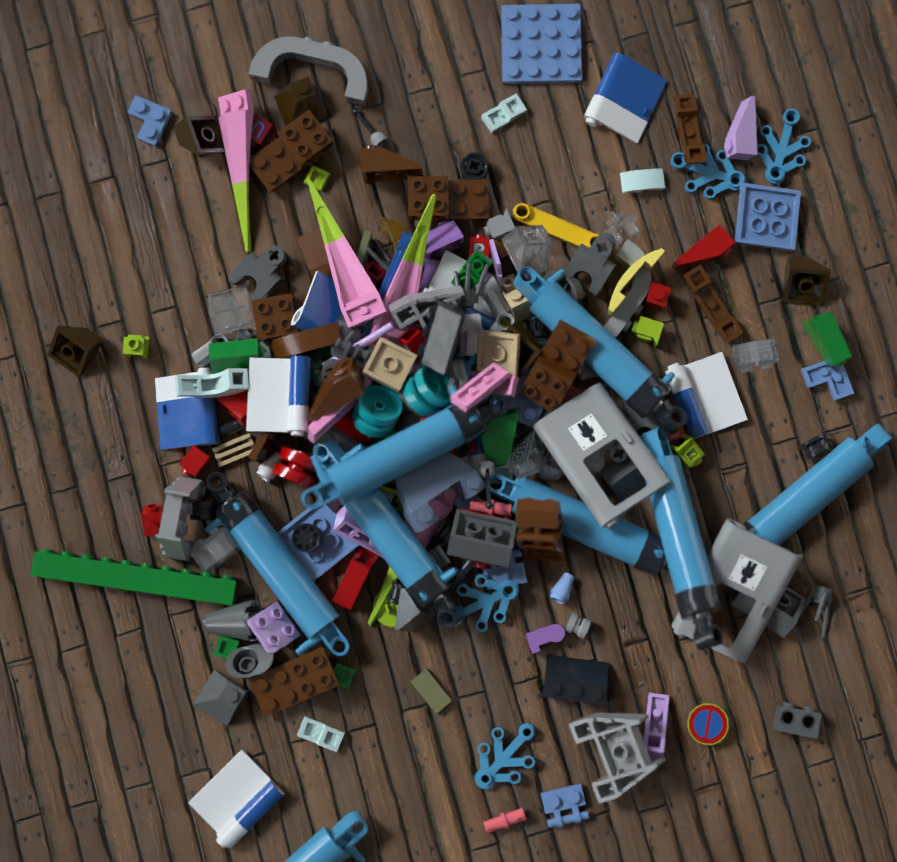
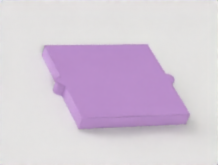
[489,239,503,287]

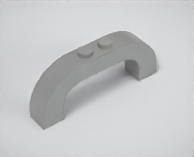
[248,37,368,106]
[603,239,651,338]

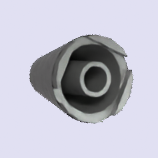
[203,600,261,641]

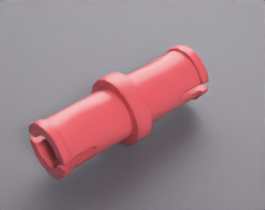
[470,498,512,517]
[483,807,527,834]

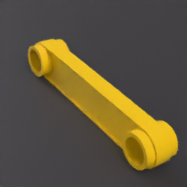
[513,203,605,248]

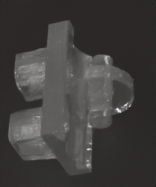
[604,211,640,247]

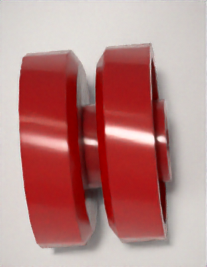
[271,446,317,489]

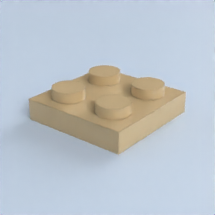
[477,330,520,376]
[362,337,417,393]

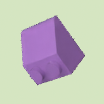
[425,220,464,260]

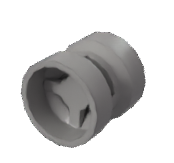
[565,612,591,639]

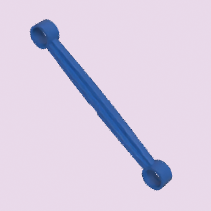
[356,231,413,370]

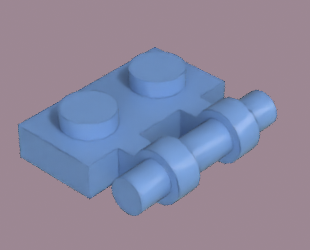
[483,548,527,590]
[540,783,589,828]

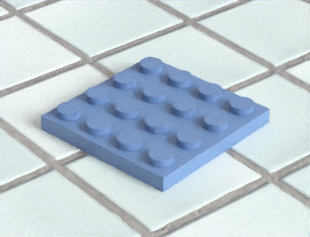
[501,4,582,84]

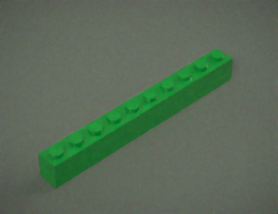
[30,548,239,605]

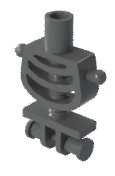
[312,337,369,384]

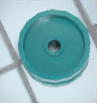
[402,365,452,417]
[352,384,402,438]

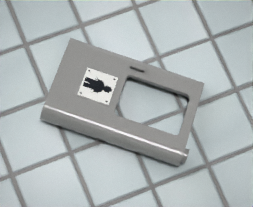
[533,383,671,529]
[671,518,803,663]

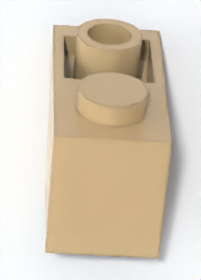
[500,273,534,322]

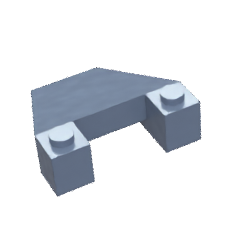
[395,452,486,534]

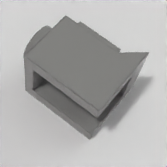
[483,209,516,241]

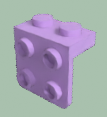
[247,602,300,654]

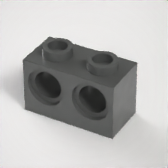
[773,702,822,739]

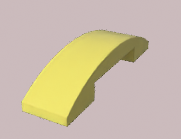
[608,248,665,316]

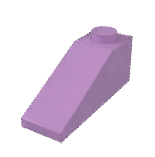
[724,96,757,160]
[333,506,383,558]
[643,693,669,761]

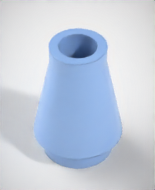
[550,572,575,605]

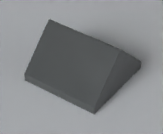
[597,454,646,503]
[394,588,436,632]

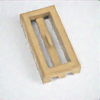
[212,433,254,468]

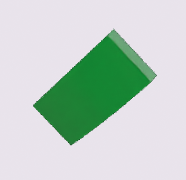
[451,248,493,290]

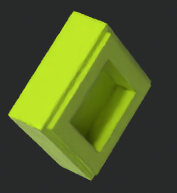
[304,165,330,192]

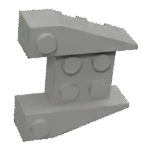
[388,285,484,367]
[156,476,207,561]
[569,713,666,804]

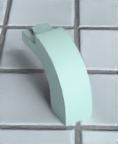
[175,368,249,399]

